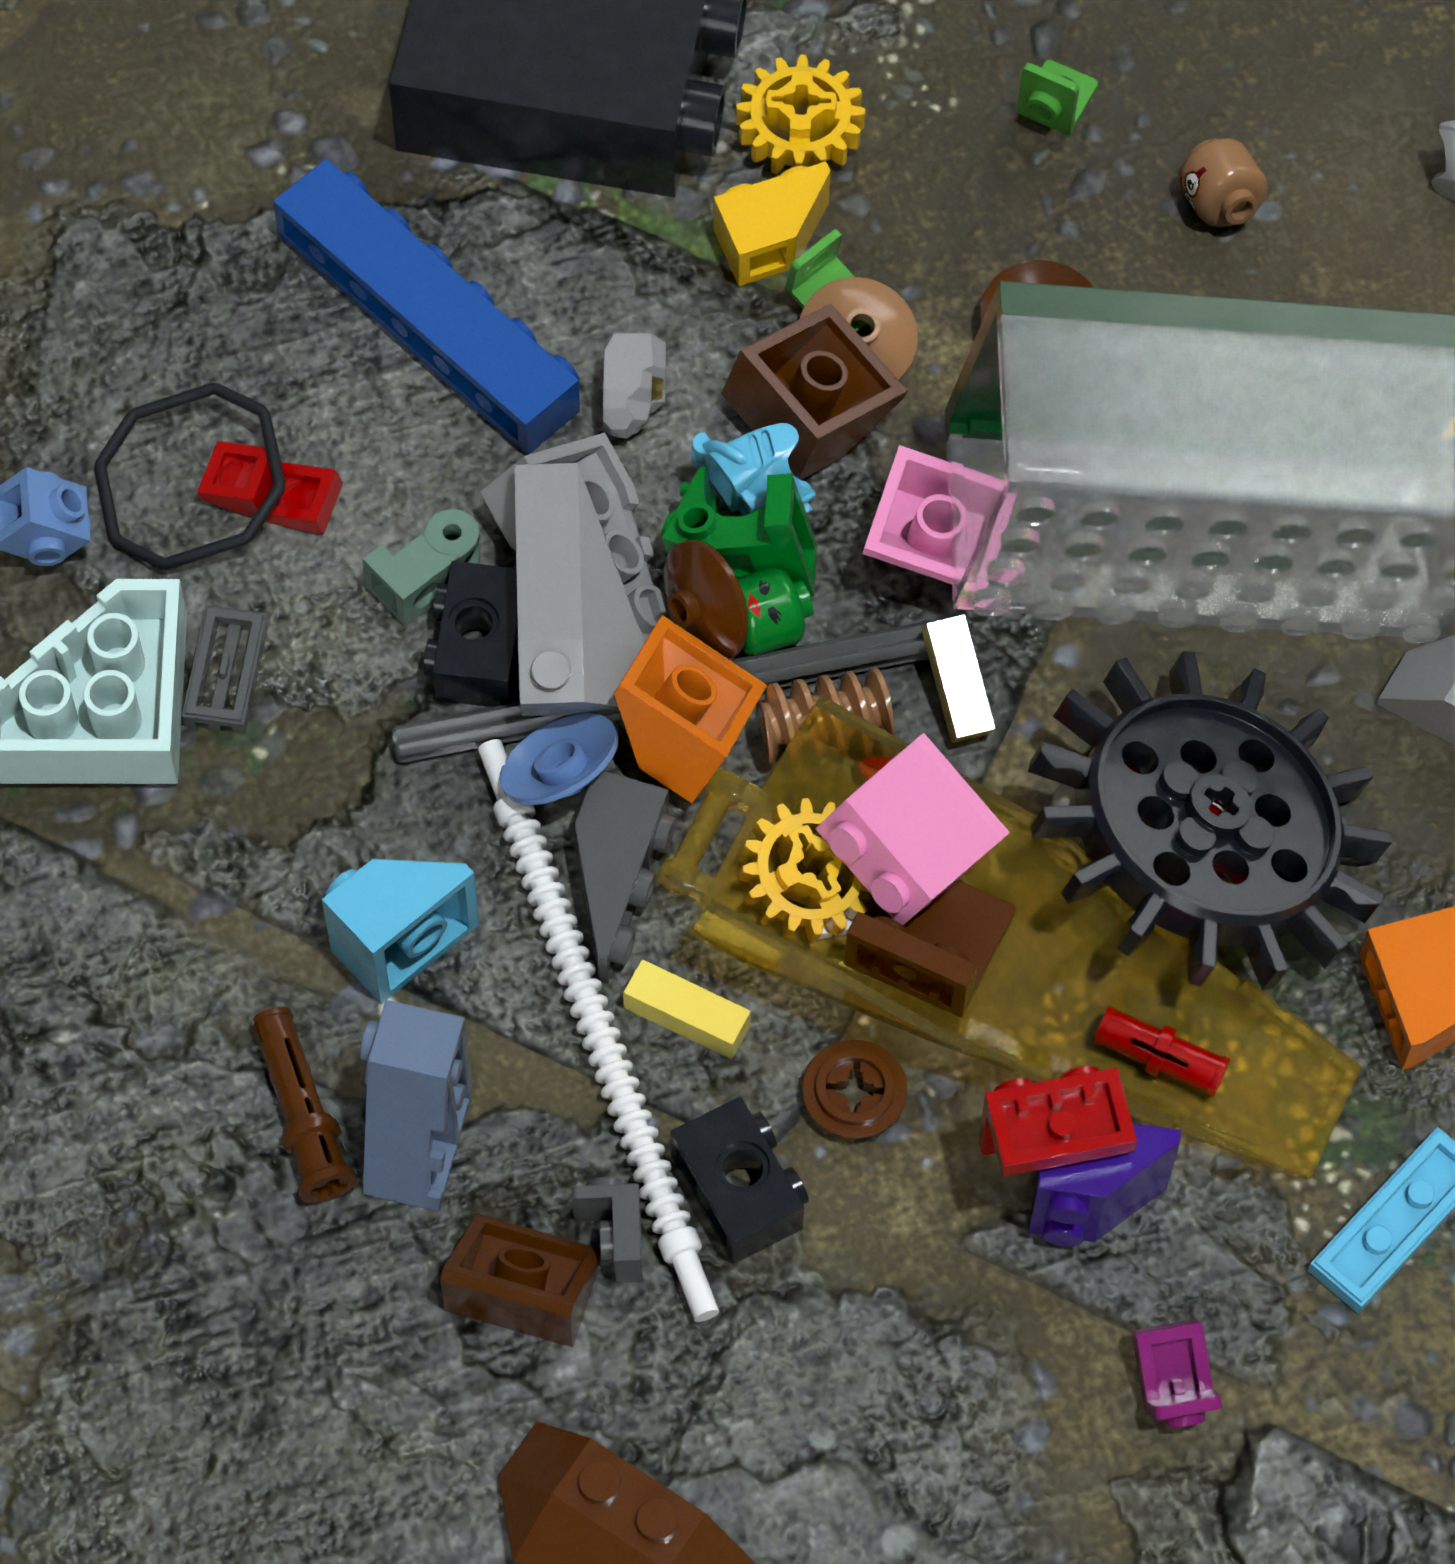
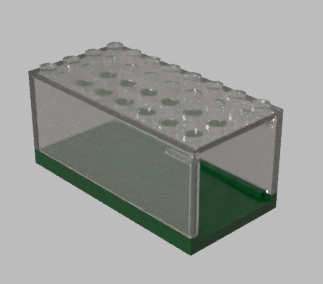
[945,281,1455,644]

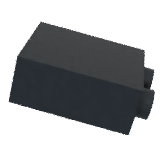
[389,0,748,198]

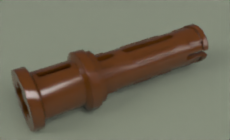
[251,1007,358,1203]

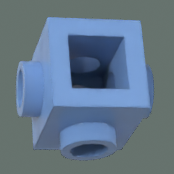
[0,467,91,567]

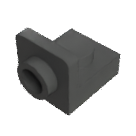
[572,1177,643,1283]

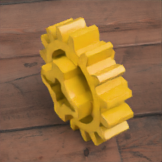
[736,55,865,175]
[737,798,873,942]

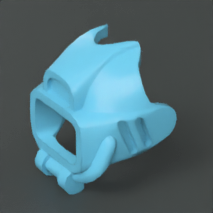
[691,423,816,515]

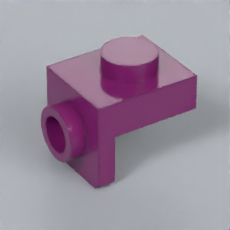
[1131,1319,1222,1427]

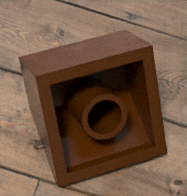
[721,304,908,480]

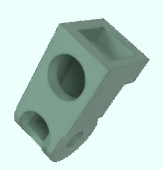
[362,509,480,627]

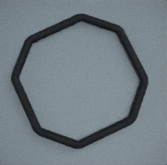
[94,383,286,570]

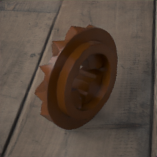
[802,1040,907,1143]

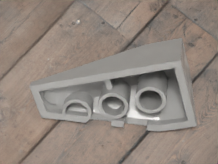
[480,433,673,641]
[514,463,645,716]

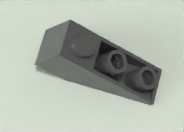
[575,770,677,984]

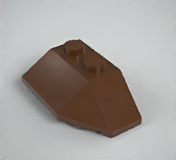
[498,1421,756,1564]

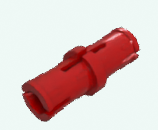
[1093,1005,1231,1097]

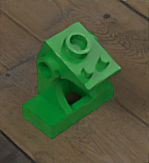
[661,466,818,597]

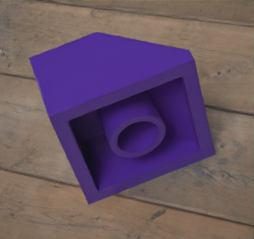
[1029,1123,1181,1246]

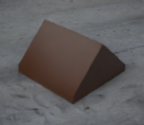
[441,1214,601,1348]

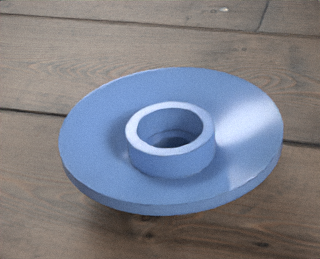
[499,713,619,805]

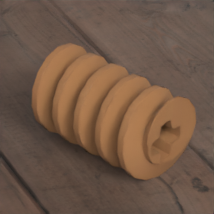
[758,667,895,764]

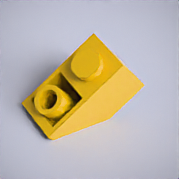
[713,161,831,287]

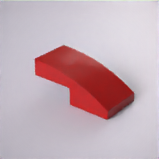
[197,441,343,535]

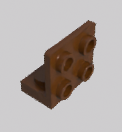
[844,880,1015,1018]

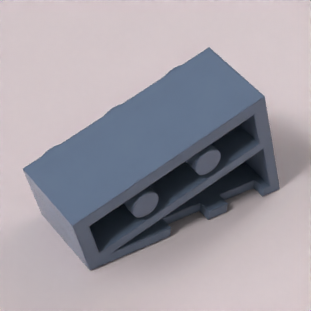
[360,1000,473,1212]

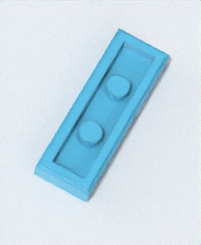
[1307,1127,1455,1314]

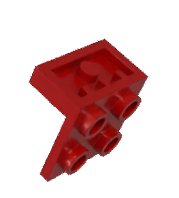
[978,1066,1137,1177]

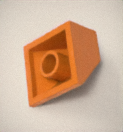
[614,615,767,803]

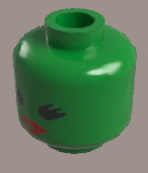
[737,566,814,656]

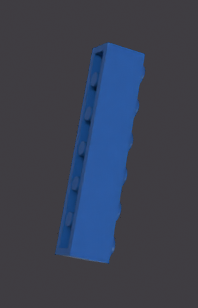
[273,158,580,455]

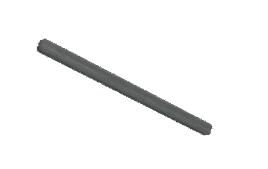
[392,619,940,763]

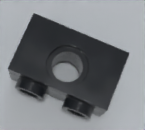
[423,561,519,707]
[670,1096,809,1265]

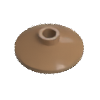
[799,277,918,380]

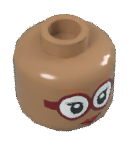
[1179,138,1268,228]

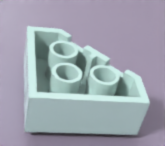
[0,579,187,784]

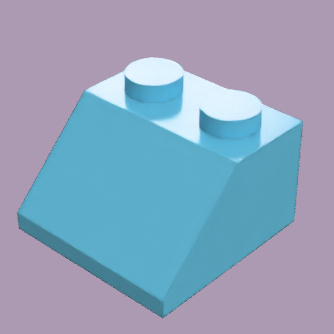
[322,859,480,1004]

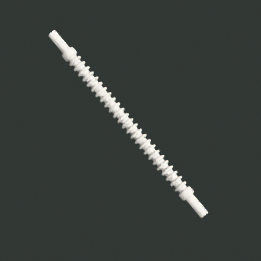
[478,739,719,1322]

